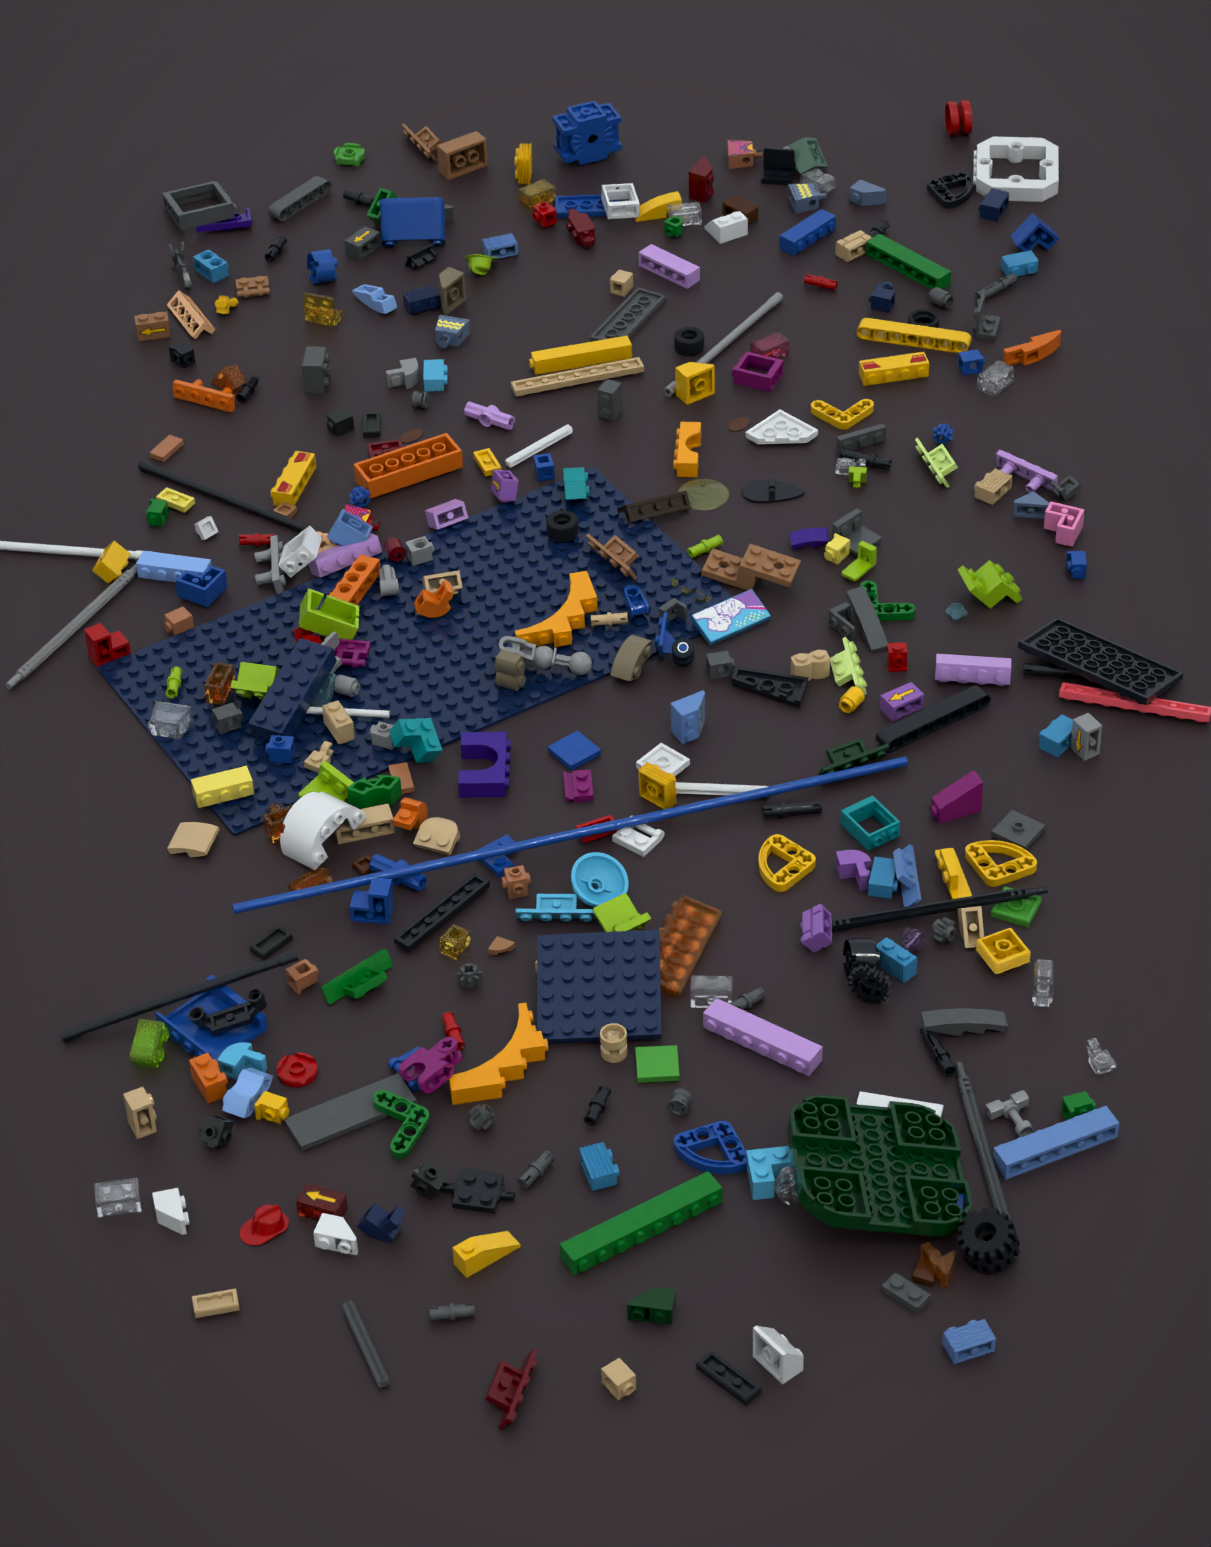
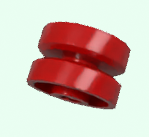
[945,100,973,136]

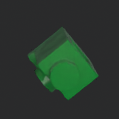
[146,499,169,527]
[1061,1091,1096,1120]

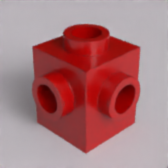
[532,201,557,228]

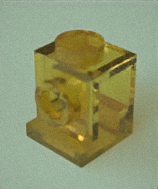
[439,924,471,960]

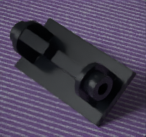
[405,243,438,270]

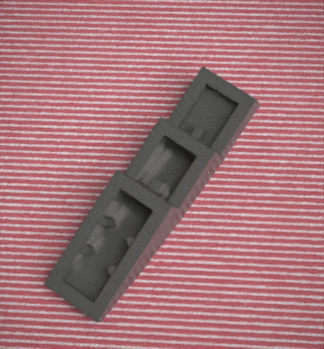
[846,586,888,653]
[920,1008,1008,1037]

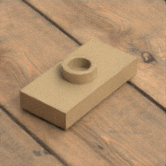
[192,1288,240,1318]

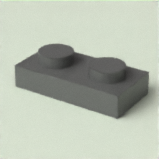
[881,1272,931,1314]

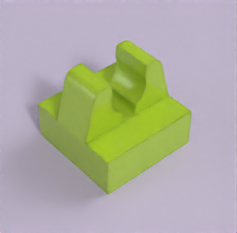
[849,466,867,488]

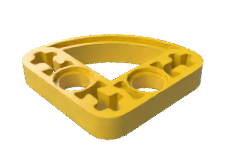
[758,834,816,892]
[965,840,1037,887]

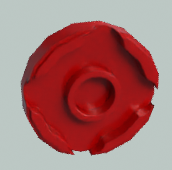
[276,1052,318,1088]

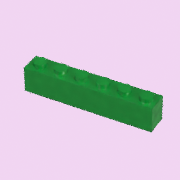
[866,234,951,289]

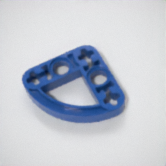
[673,1121,747,1174]

